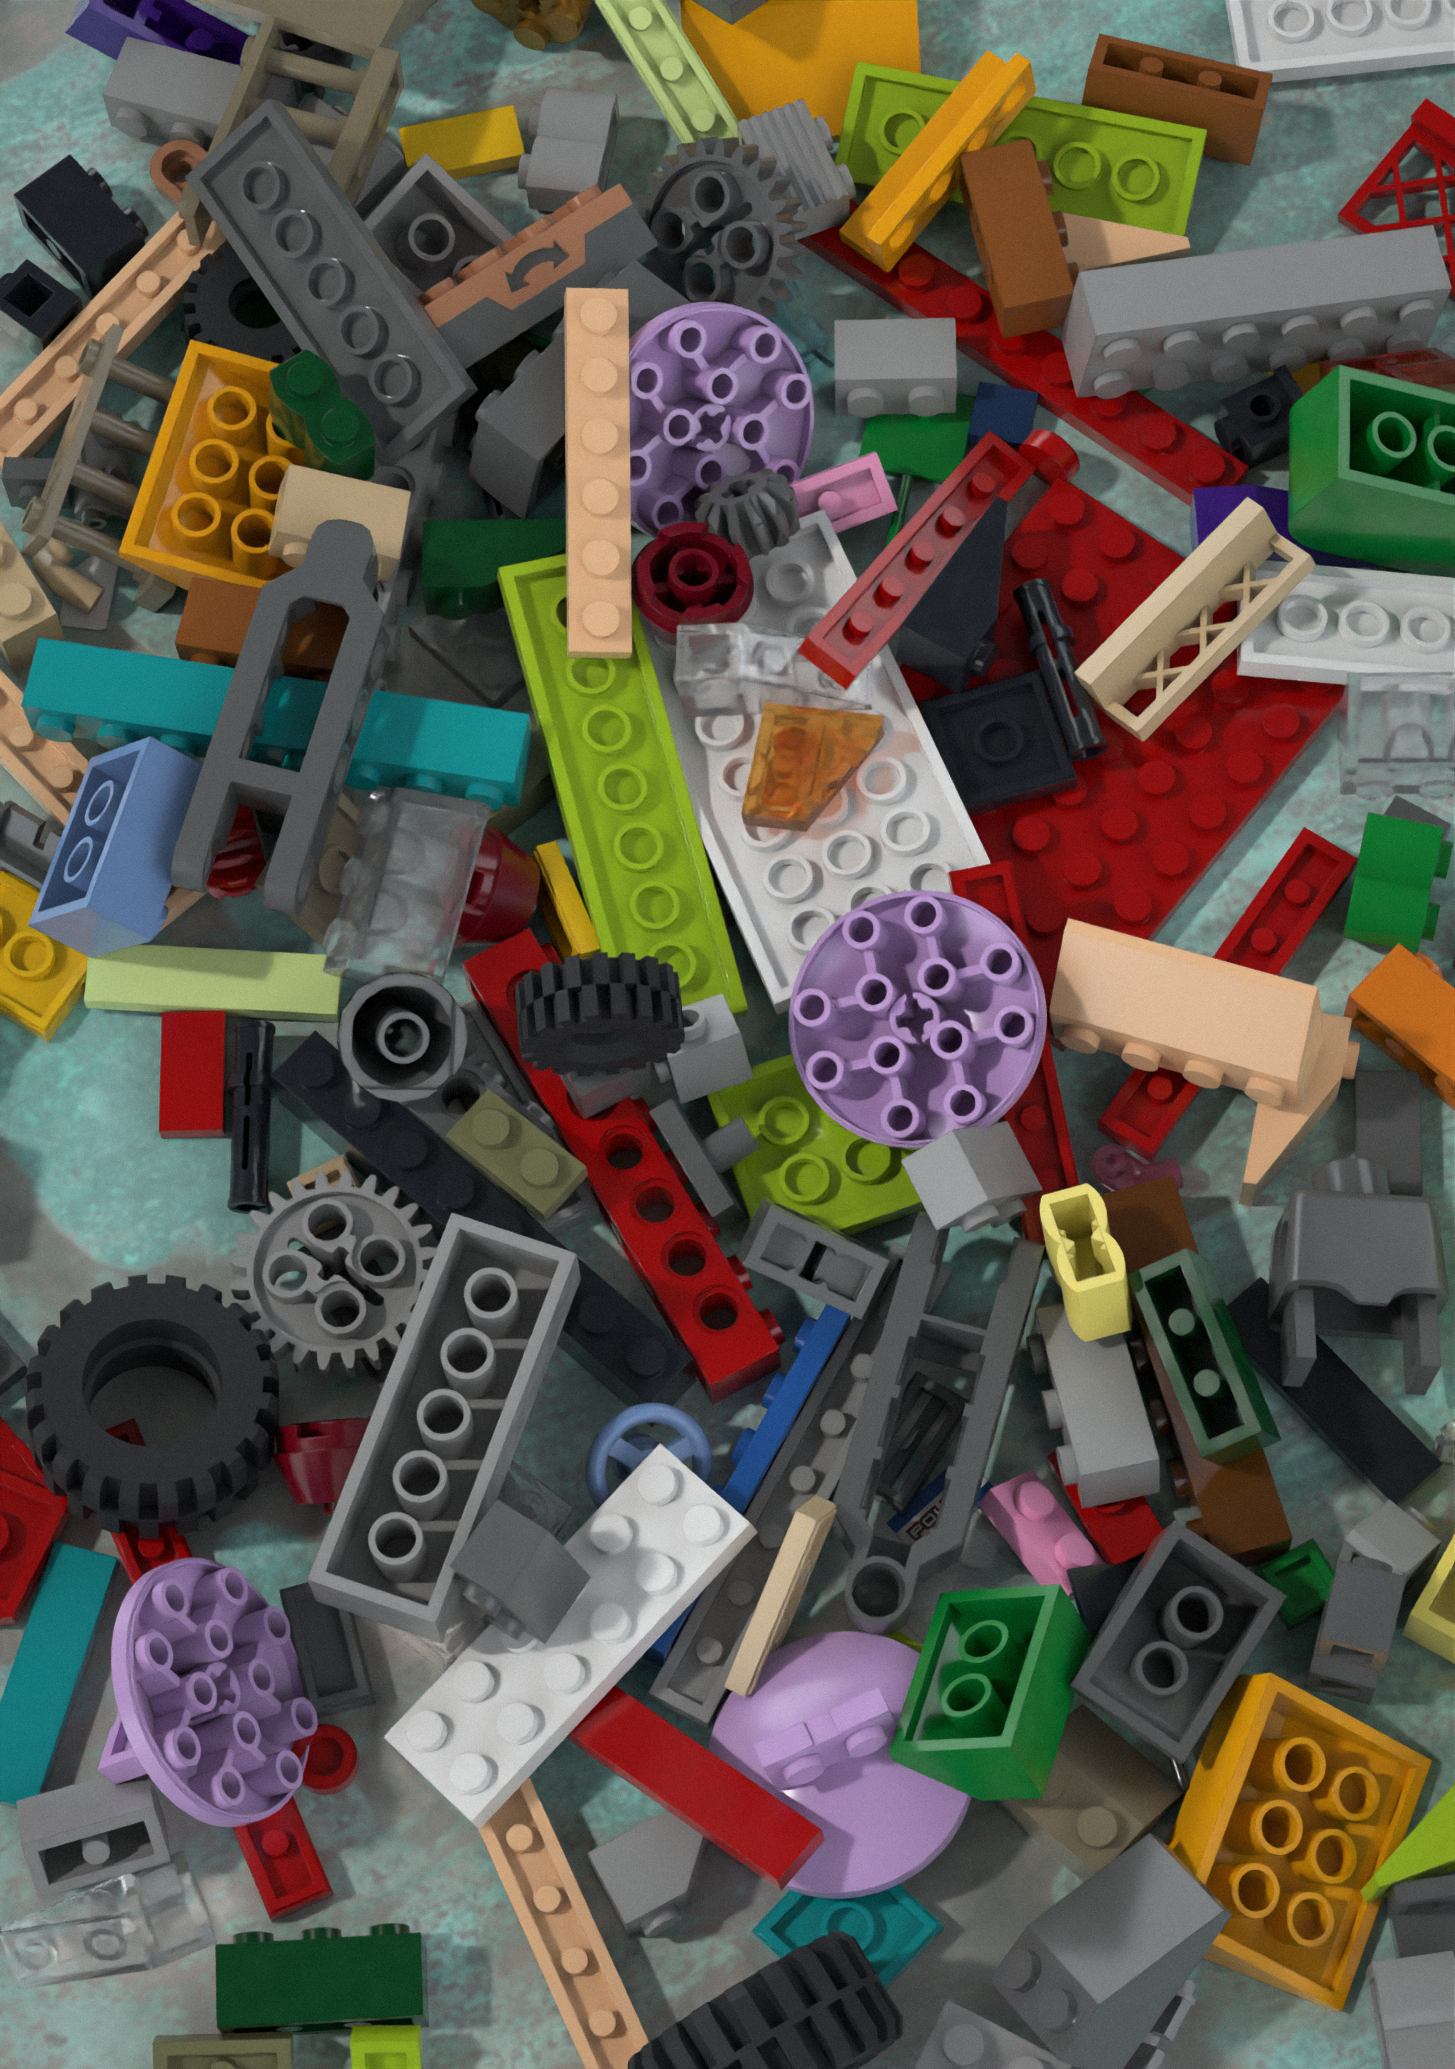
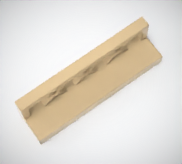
[1074,497,1316,742]

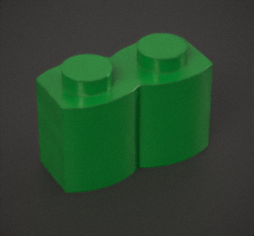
[1342,812,1453,952]

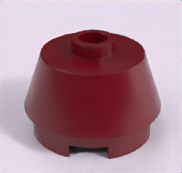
[631,522,754,648]
[425,826,540,947]
[271,1415,372,1515]

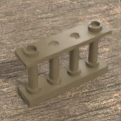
[178,16,404,248]
[20,323,177,613]

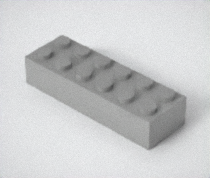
[1061,225,1452,399]
[307,1213,581,1644]

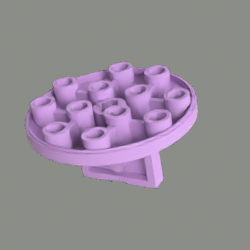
[629,302,814,538]
[789,890,1047,1150]
[97,1557,318,1827]
[708,1631,972,1899]

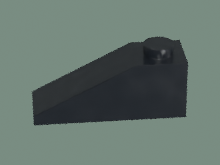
[896,496,1007,694]

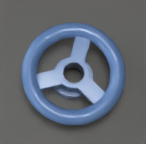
[586,1403,712,1509]

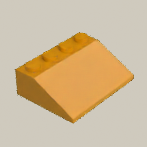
[680,0,921,142]
[118,340,307,591]
[1167,1673,1432,2011]

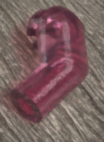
[1091,1144,1184,1191]

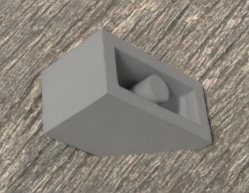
[1334,1499,1441,1597]
[588,1810,709,1938]

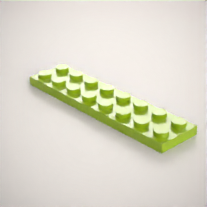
[497,554,749,1019]

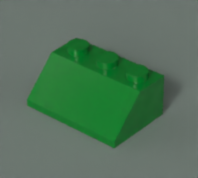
[888,1584,1092,1801]

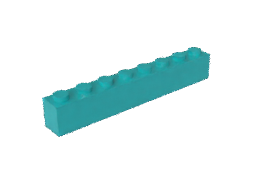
[21,637,534,810]

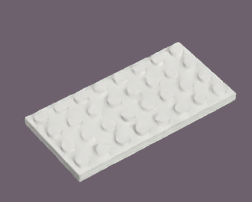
[637,509,991,1015]

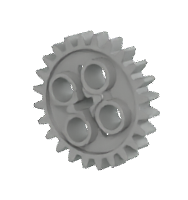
[230,1169,437,1379]

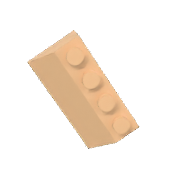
[1049,918,1323,1107]

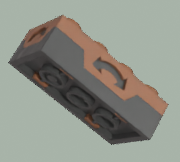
[416,183,659,369]

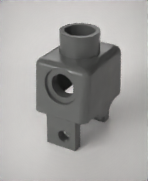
[1267,1158,1449,1395]

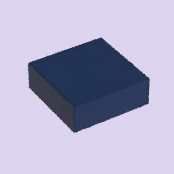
[967,382,1039,453]

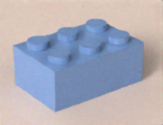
[28,736,203,958]

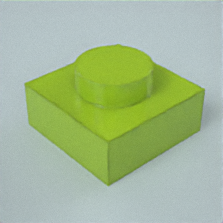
[350,2025,424,2069]

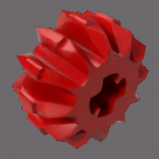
[206,805,266,899]

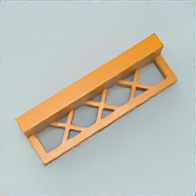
[839,50,1036,273]

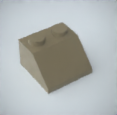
[994,1704,1185,1883]

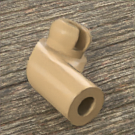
[31,538,105,615]

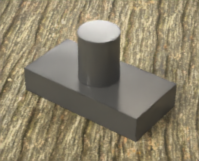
[649,1098,761,1231]

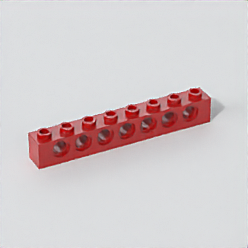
[462,928,785,1405]

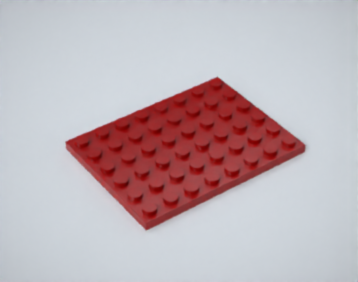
[899,479,1357,1052]

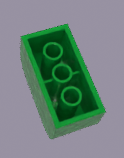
[1288,365,1455,578]

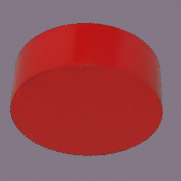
[1019,429,1080,486]
[291,1724,359,1795]

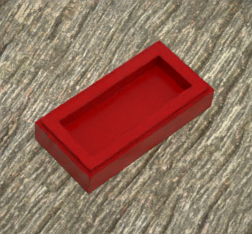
[159,1011,228,1139]

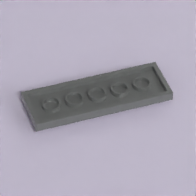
[185,98,478,467]

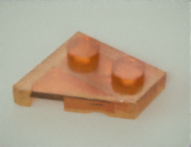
[741,702,886,832]

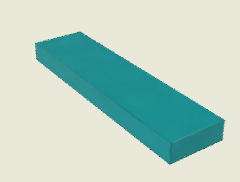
[0,1541,120,1809]

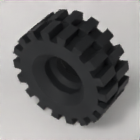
[183,242,302,364]
[515,952,685,1076]

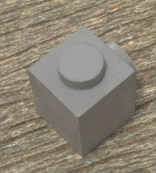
[651,993,753,1104]

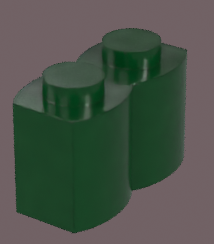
[269,349,376,481]

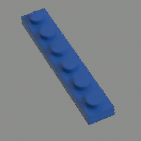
[643,1304,851,1668]

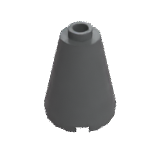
[337,972,468,1103]

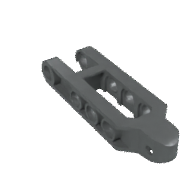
[171,519,391,916]
[832,1211,1046,1635]

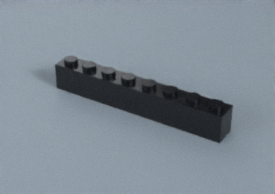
[271,1030,696,1427]

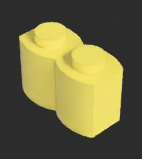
[1040,1183,1133,1342]

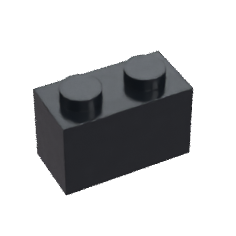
[13,154,149,301]

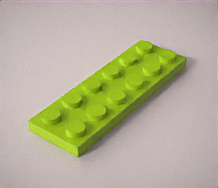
[834,61,1207,237]

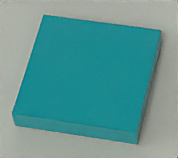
[751,1884,944,1990]

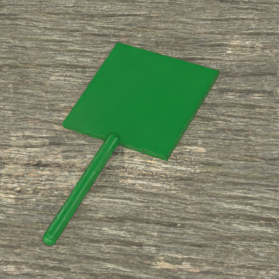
[859,393,976,548]

